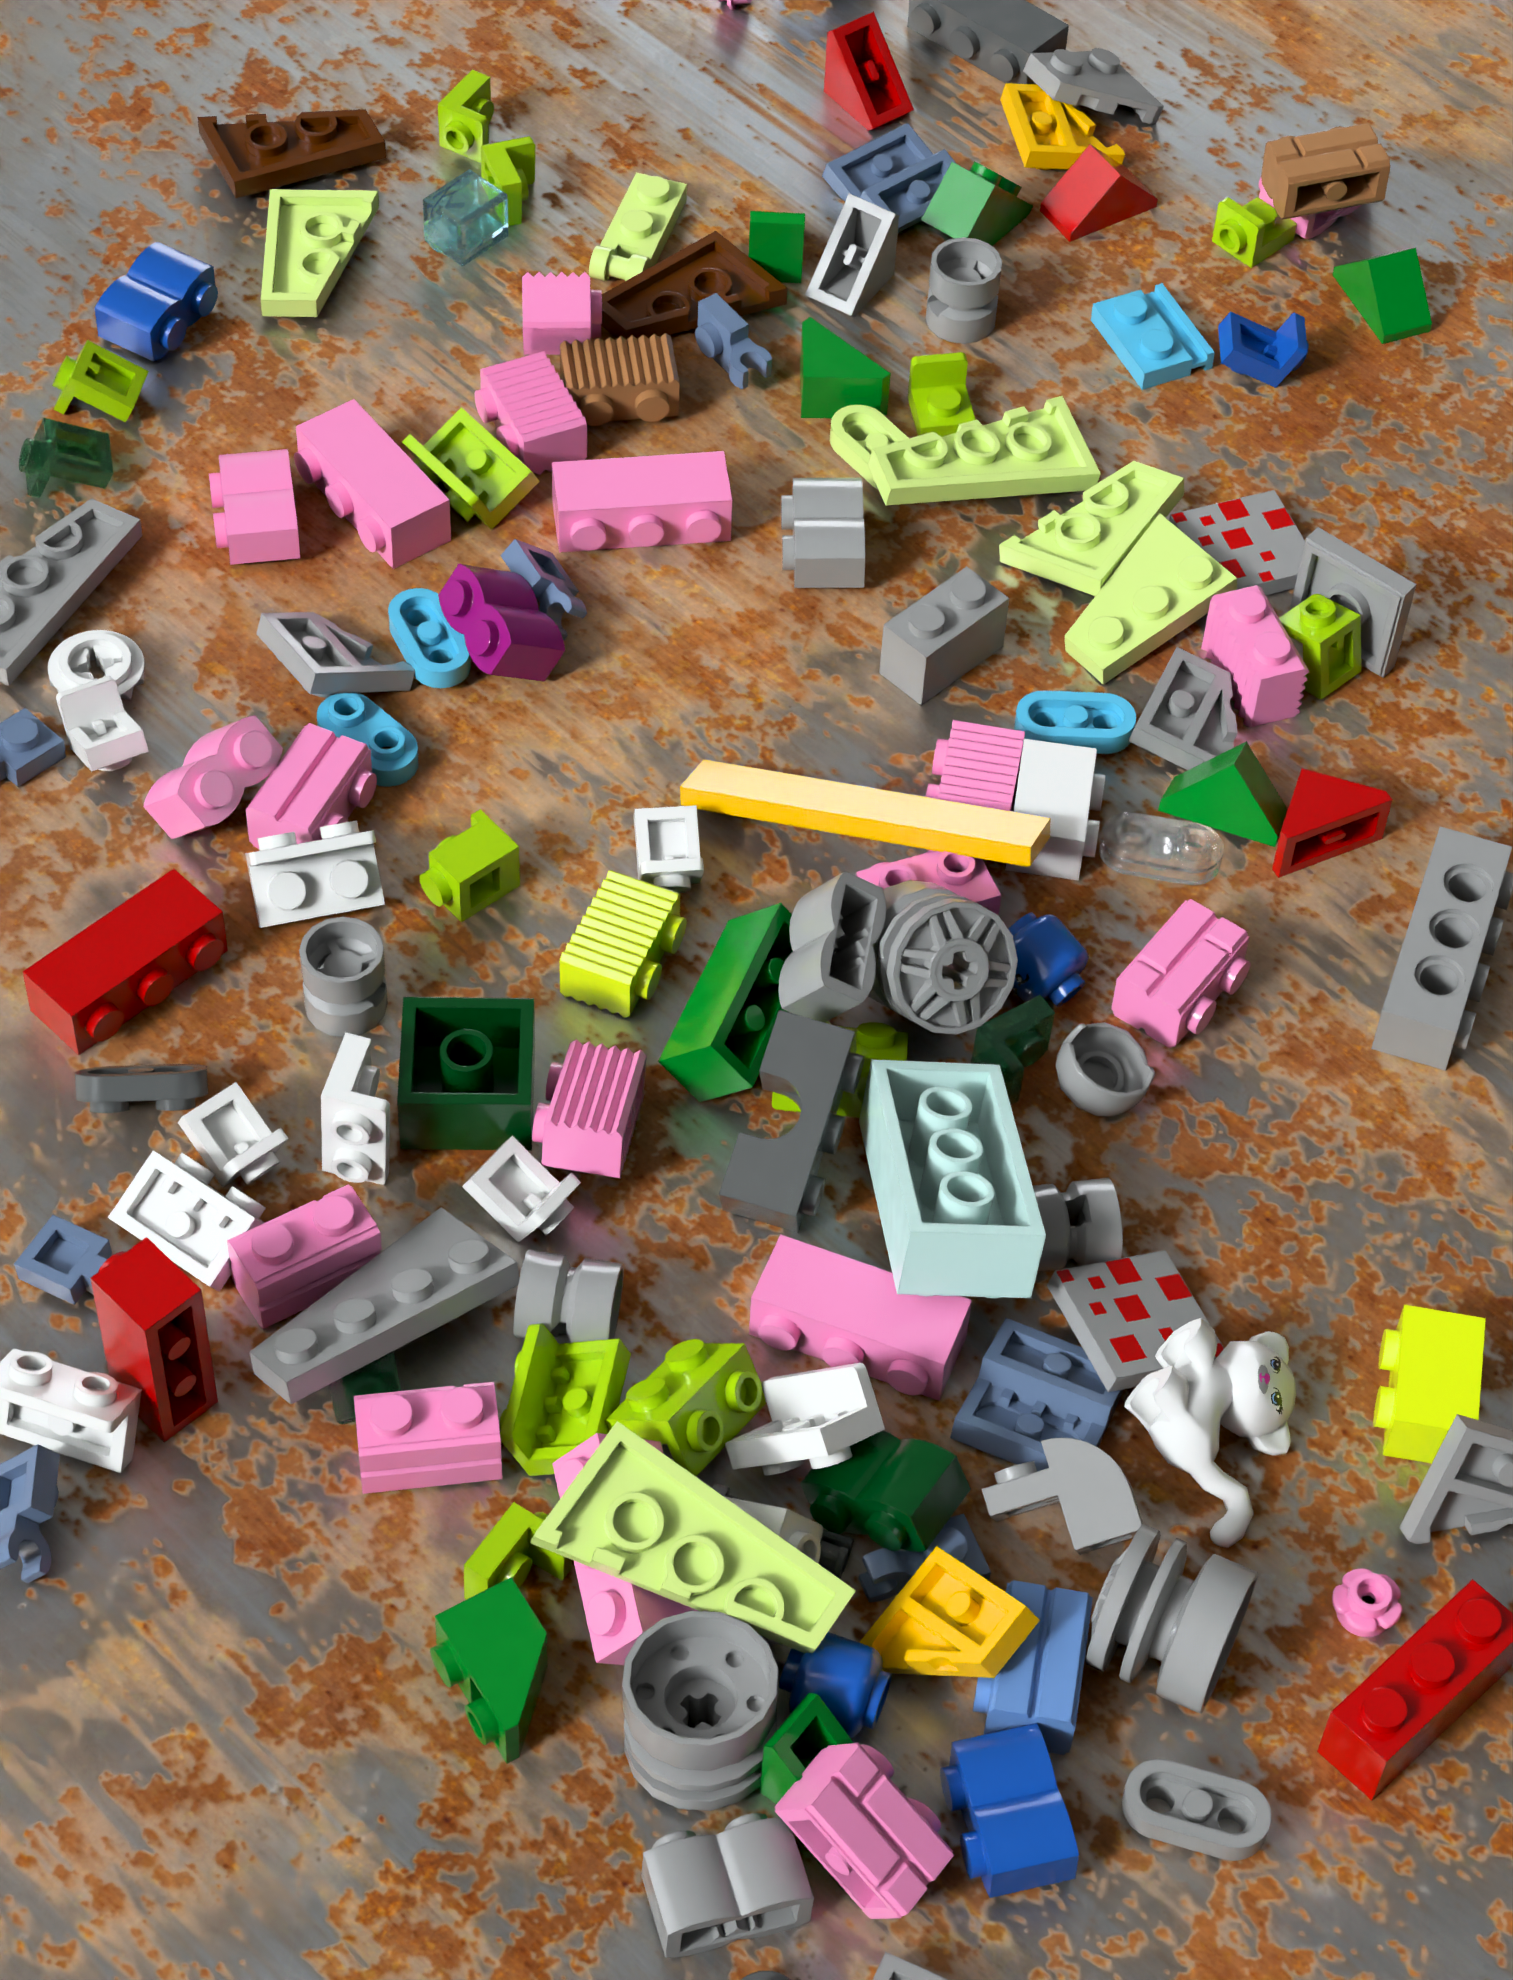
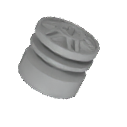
[868,880,1018,1034]
[1085,1524,1258,1714]
[622,1611,778,1811]

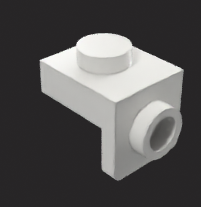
[56,676,149,772]
[634,805,704,893]
[178,1082,289,1187]
[462,1136,581,1243]

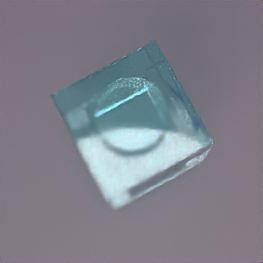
[423,169,508,267]

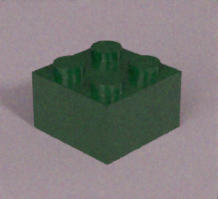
[397,997,535,1151]

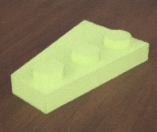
[261,189,379,317]
[999,461,1184,596]
[1065,513,1237,685]

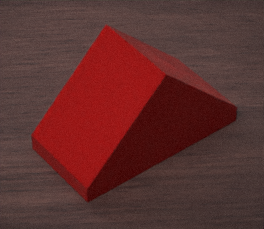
[824,11,914,131]
[1040,144,1158,242]
[1272,768,1393,878]

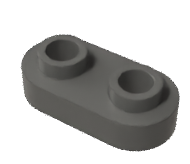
[75,1064,208,1113]

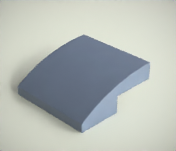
[822,123,957,233]
[950,1318,1124,1472]

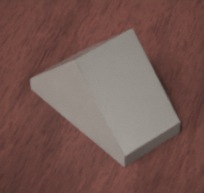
[805,193,899,317]

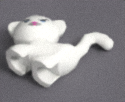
[1124,1318,1296,1548]

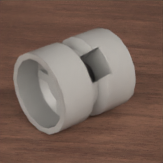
[925,237,1002,344]
[299,917,388,1037]
[1033,1178,1123,1273]
[514,1249,624,1343]

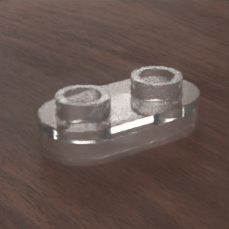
[1099,812,1224,885]

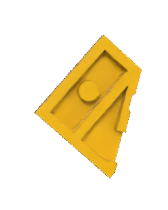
[1000,83,1125,170]
[859,1546,1040,1678]

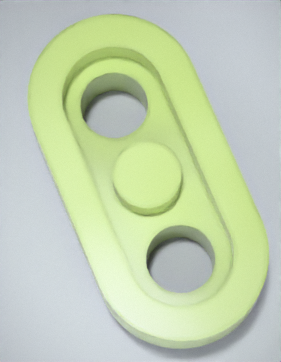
[830,405,909,489]

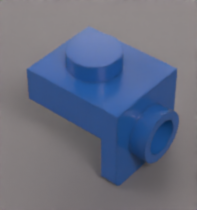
[1218,311,1309,388]

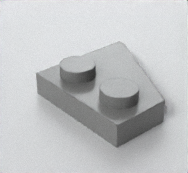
[1023,48,1164,124]
[256,612,415,698]
[1128,647,1238,770]
[1399,1414,1513,1544]

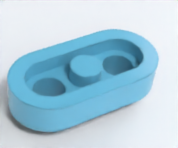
[388,588,471,688]
[1014,690,1136,754]
[317,693,419,787]

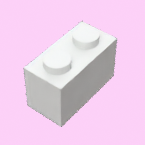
[1005,739,1105,881]

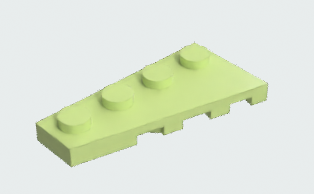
[868,396,1101,506]
[530,1421,856,1653]

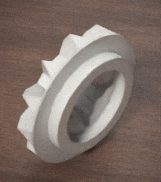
[48,630,145,700]

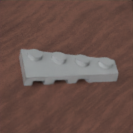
[0,499,142,686]
[250,1207,520,1404]

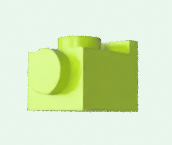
[420,809,520,922]

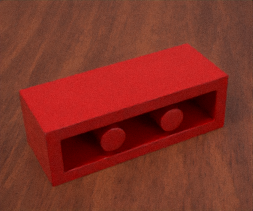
[23,868,228,1055]
[90,1237,218,1443]
[1317,1579,1513,1801]

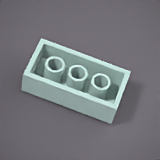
[859,1059,1046,1298]

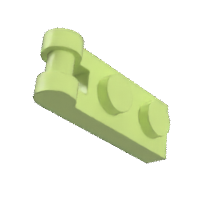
[589,172,687,281]

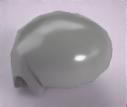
[1055,1022,1155,1116]

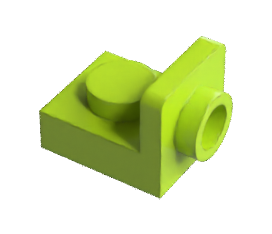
[438,69,494,163]
[481,136,536,228]
[1212,197,1297,268]
[52,340,149,423]
[907,352,975,437]
[1279,594,1361,700]
[464,1502,572,1600]

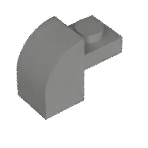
[982,1438,1144,1555]

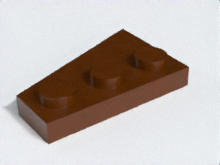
[197,109,386,198]
[601,231,788,340]

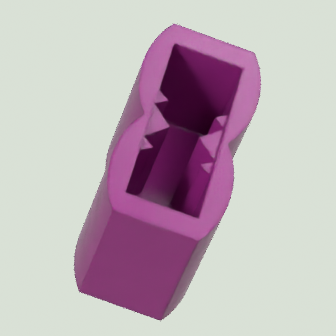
[438,564,565,681]

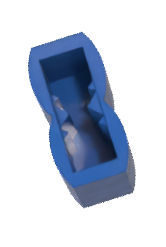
[94,242,218,362]
[940,1723,1079,1898]

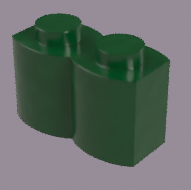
[800,1430,971,1552]

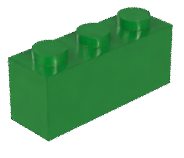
[658,903,793,1102]

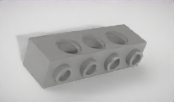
[1371,826,1513,1071]

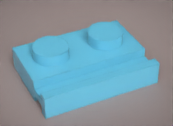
[1091,283,1215,390]

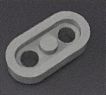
[1122,1759,1271,1861]

